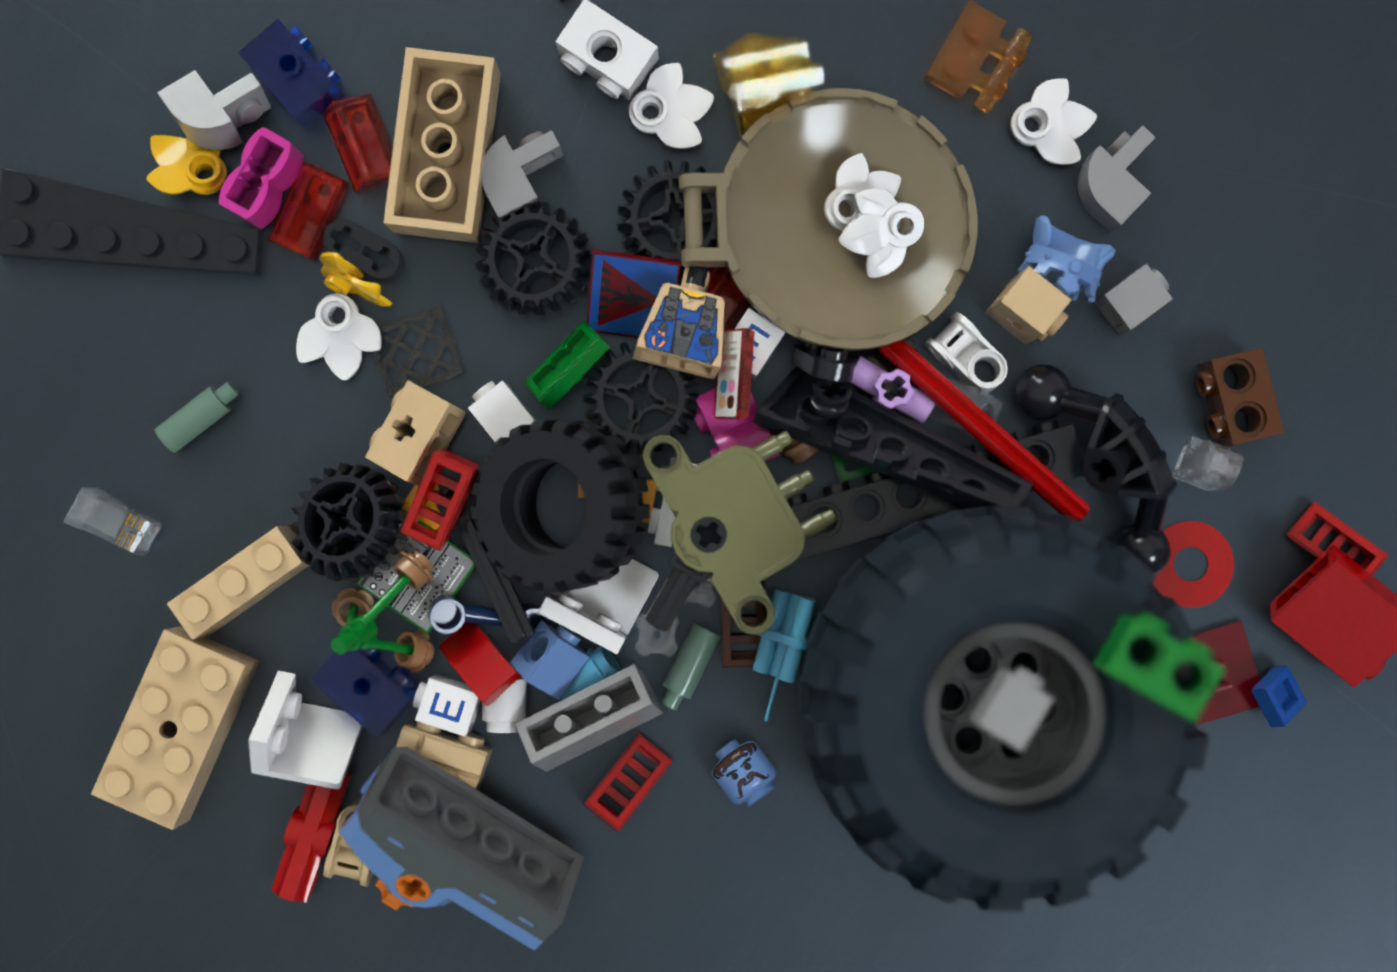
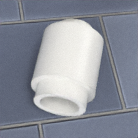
[482,677,527,733]

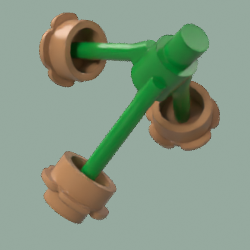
[331,550,434,673]

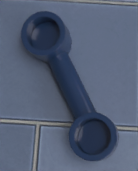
[428,594,551,634]

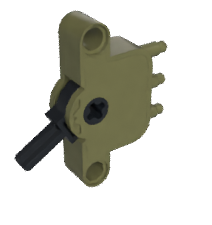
[643,431,837,635]

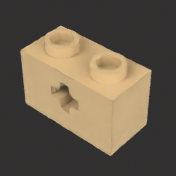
[985,266,1071,345]
[365,380,467,486]

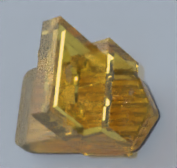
[713,32,824,139]

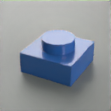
[1251,665,1307,727]

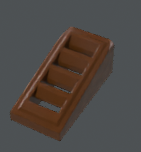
[720,580,765,668]

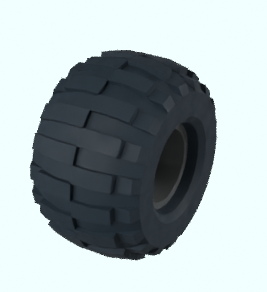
[798,506,1210,912]

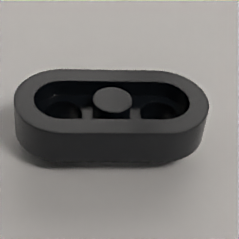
[792,341,855,382]

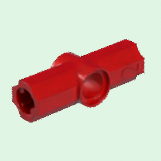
[271,772,353,903]

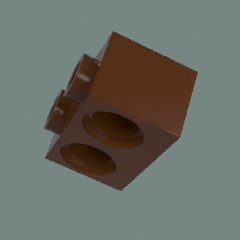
[1196,347,1285,447]

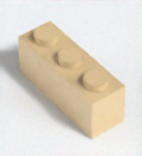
[167,526,309,640]

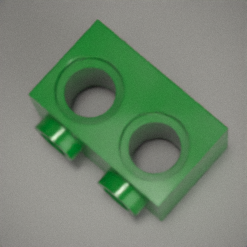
[1092,612,1225,723]

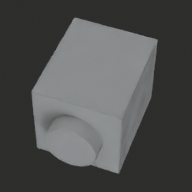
[1094,264,1173,335]
[969,667,1054,752]

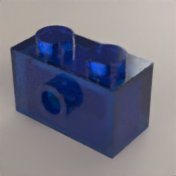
[238,19,345,130]
[311,648,417,738]

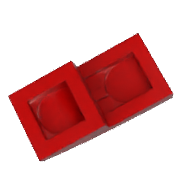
[438,622,521,706]

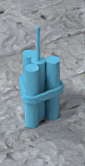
[752,589,817,722]

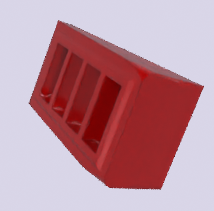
[400,449,480,551]
[1285,501,1389,575]
[583,734,673,832]

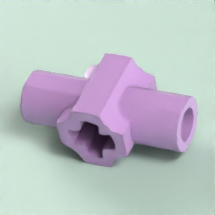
[848,356,935,424]

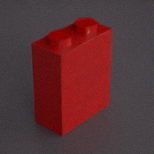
[1270,544,1397,688]

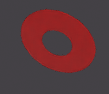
[1152,521,1234,608]

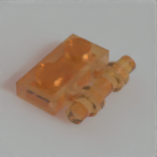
[924,0,1033,113]

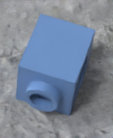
[510,620,590,700]

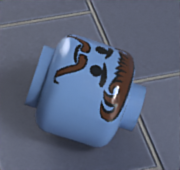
[712,739,777,807]

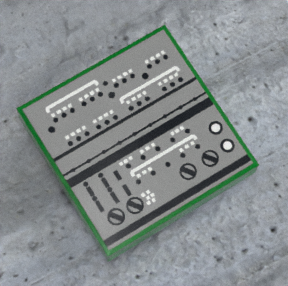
[355,511,475,634]

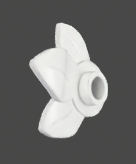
[629,63,714,149]
[1010,79,1097,165]
[824,153,903,231]
[838,188,925,278]
[296,293,382,381]

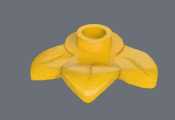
[146,135,228,195]
[319,252,392,307]

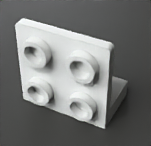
[538,559,659,654]
[249,671,364,789]

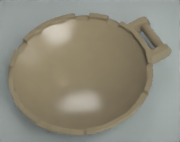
[678,88,978,350]

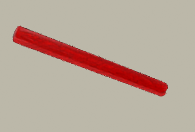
[879,340,1090,522]

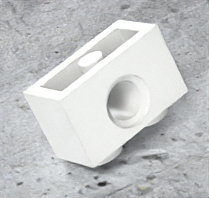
[555,0,659,102]

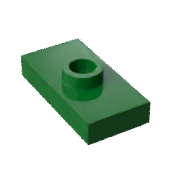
[524,320,610,410]

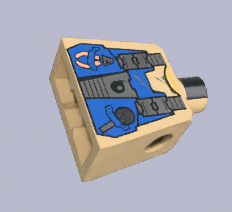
[633,267,725,380]

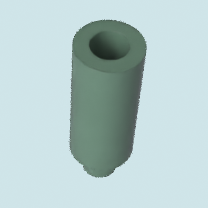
[154,381,239,453]
[661,622,721,711]

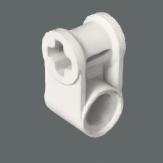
[924,312,1008,394]

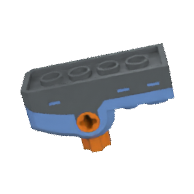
[339,746,584,951]

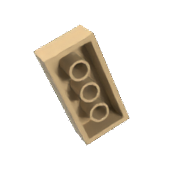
[383,47,501,243]
[91,626,260,830]

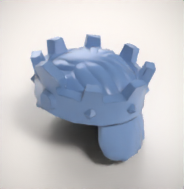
[1017,216,1116,303]

